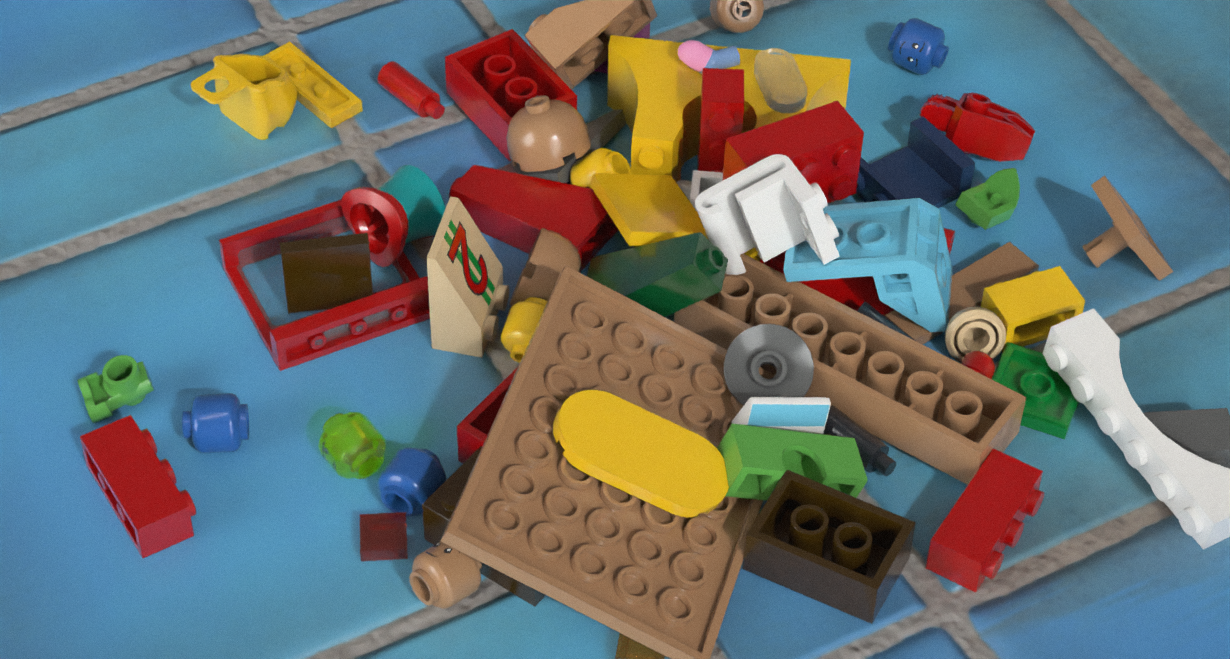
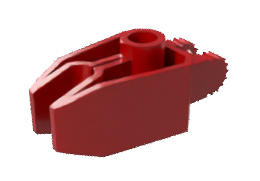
[920,92,1035,161]

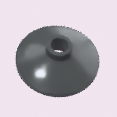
[723,324,814,406]

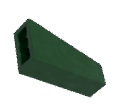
[587,232,728,317]

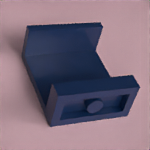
[856,116,975,208]

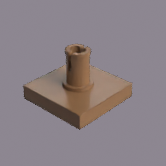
[1082,176,1173,281]

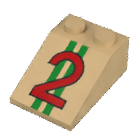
[427,197,509,358]

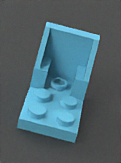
[783,198,952,332]

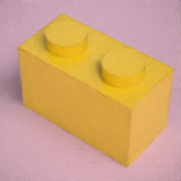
[981,266,1085,352]

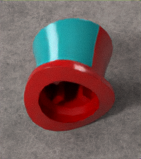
[341,165,446,267]

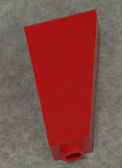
[449,165,618,273]

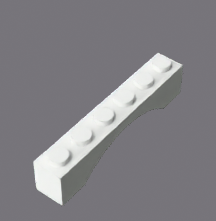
[1043,308,1230,550]

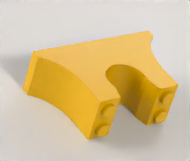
[607,35,851,183]

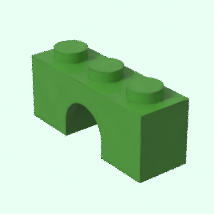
[717,424,868,501]

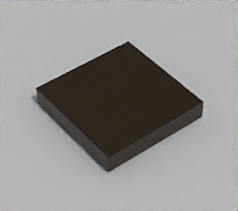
[280,233,373,314]

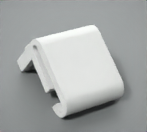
[695,154,840,275]

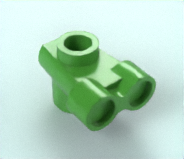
[77,355,154,423]

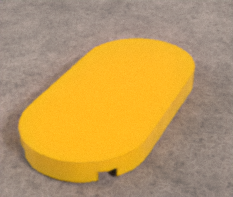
[553,390,729,518]

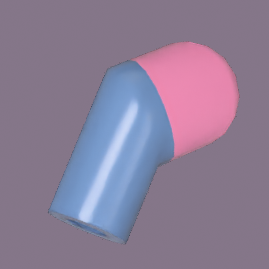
[678,40,740,74]

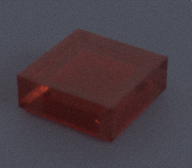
[360,512,408,561]

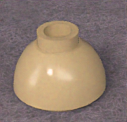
[945,306,1006,362]

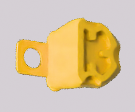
[191,54,297,140]

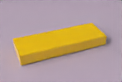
[263,41,363,128]

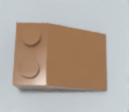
[525,0,657,90]

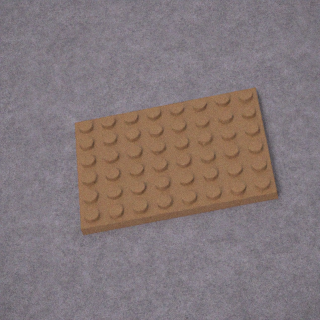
[440,265,775,659]

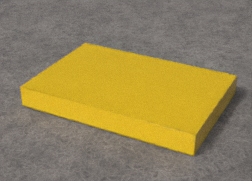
[591,173,709,246]

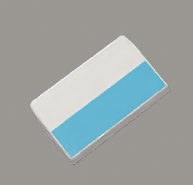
[731,397,831,434]

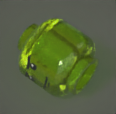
[318,412,386,479]

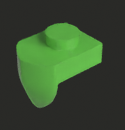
[955,168,1020,230]

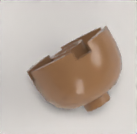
[506,96,591,172]
[509,228,581,305]

